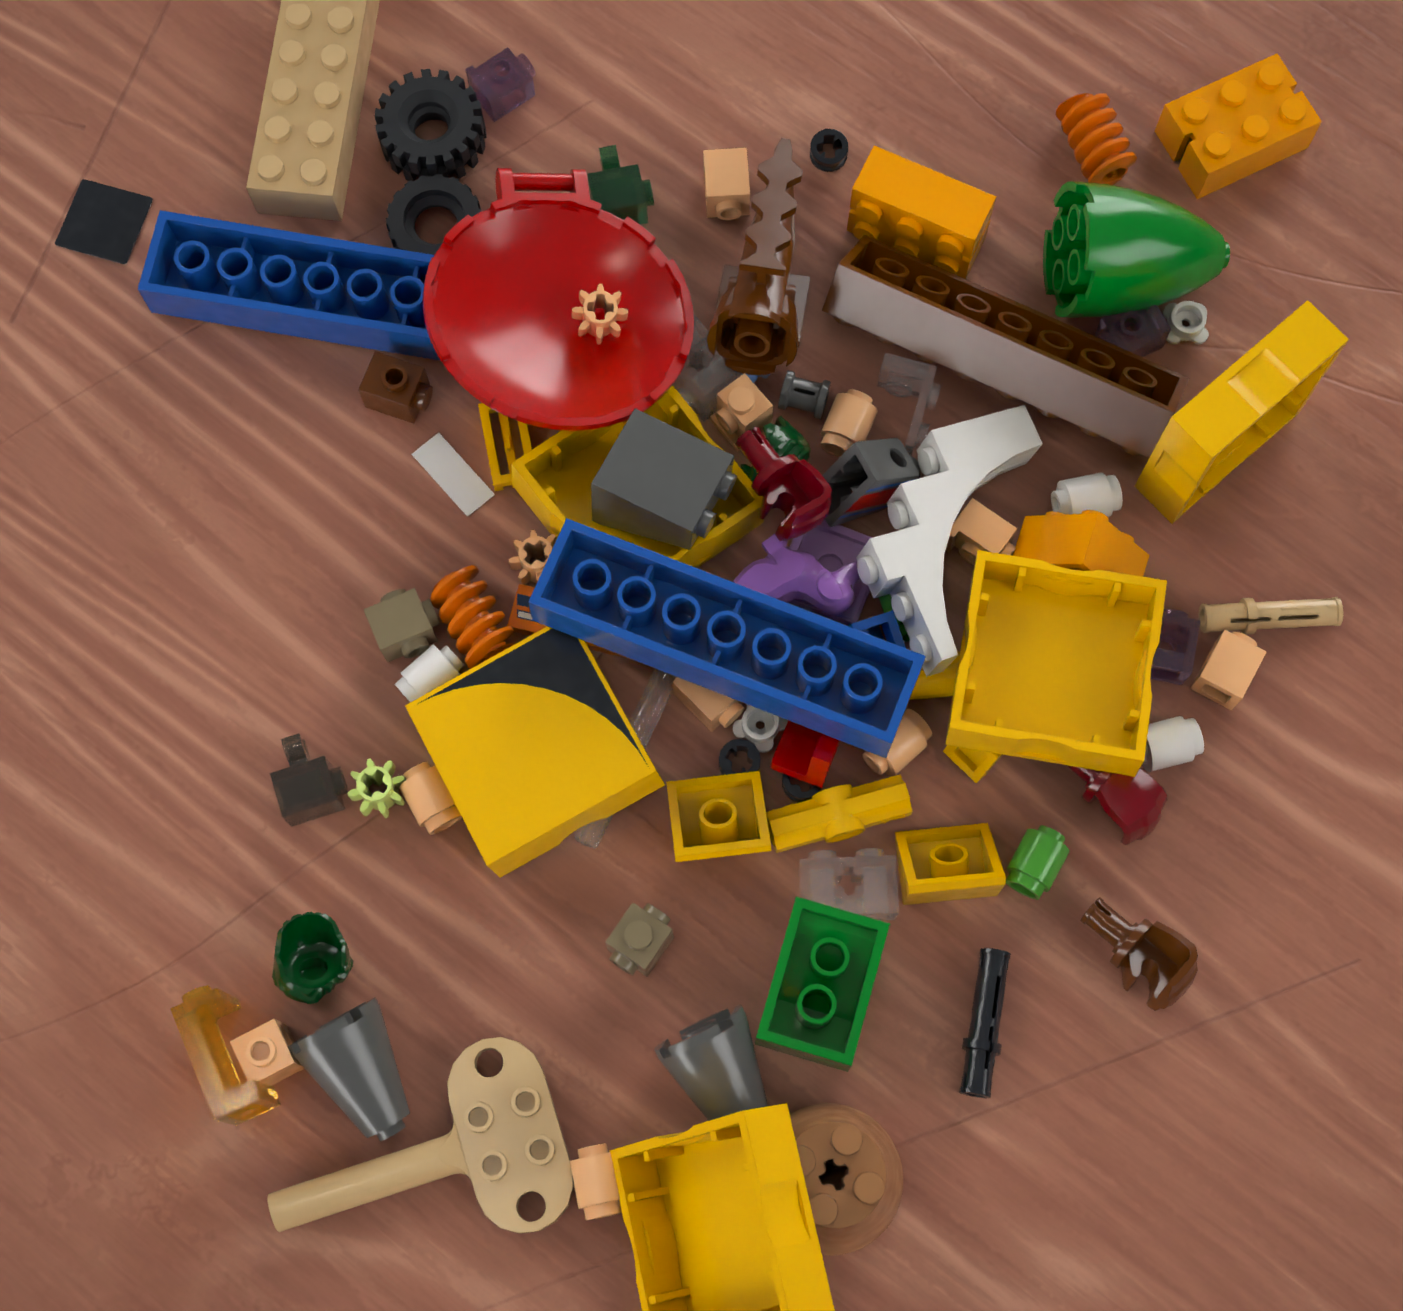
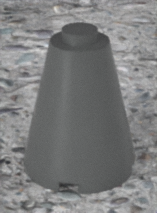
[288,997,410,1142]
[654,1005,768,1121]

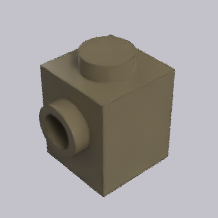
[363,588,440,663]
[605,902,674,977]

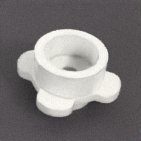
[1163,301,1209,345]
[733,704,788,753]

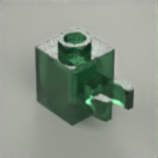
[587,145,654,225]

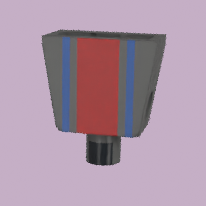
[822,438,921,527]

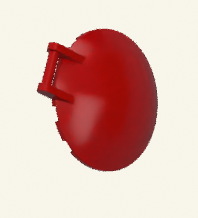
[423,168,694,431]

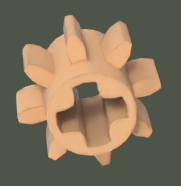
[572,284,628,344]
[508,530,556,585]

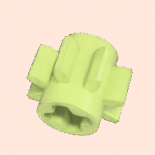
[347,758,406,818]

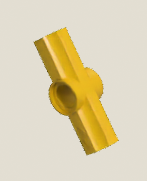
[766,774,913,853]

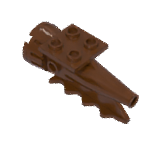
[707,138,810,375]

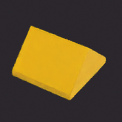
[666,771,772,862]
[895,823,1006,905]

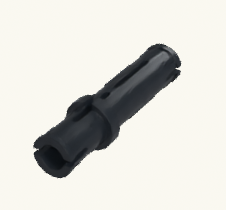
[959,948,1011,1099]

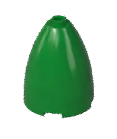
[1043,181,1230,318]

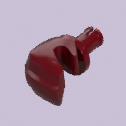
[735,427,832,541]
[1066,765,1167,845]

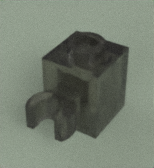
[270,733,349,827]

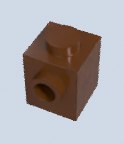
[358,351,433,424]

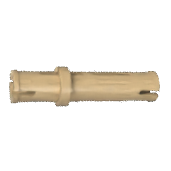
[1198,597,1343,635]

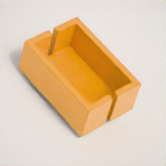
[1155,53,1322,199]
[847,145,997,279]

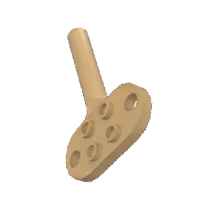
[267,1037,574,1234]

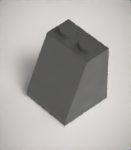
[591,408,737,550]

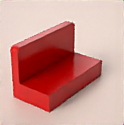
[770,720,841,788]

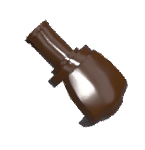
[1080,897,1198,1011]

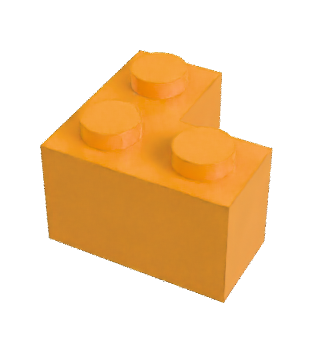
[1013,510,1150,577]

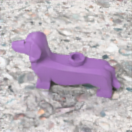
[733,534,860,616]

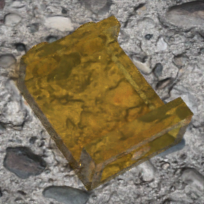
[170,985,281,1126]

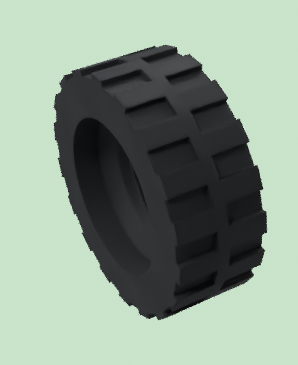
[386,174,481,255]

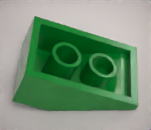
[755,896,890,1072]

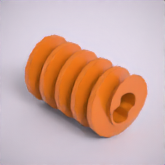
[1055,93,1137,185]
[430,565,515,669]

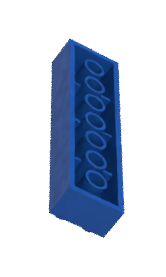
[138,210,441,361]
[528,518,926,758]

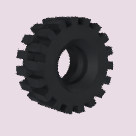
[374,69,487,182]

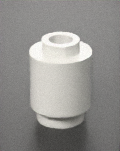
[1051,472,1123,517]
[395,644,465,702]
[1142,716,1204,772]

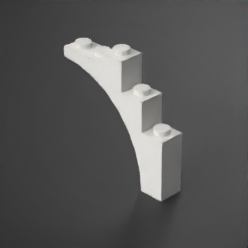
[856,405,1043,677]

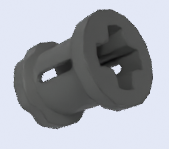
[778,370,831,420]

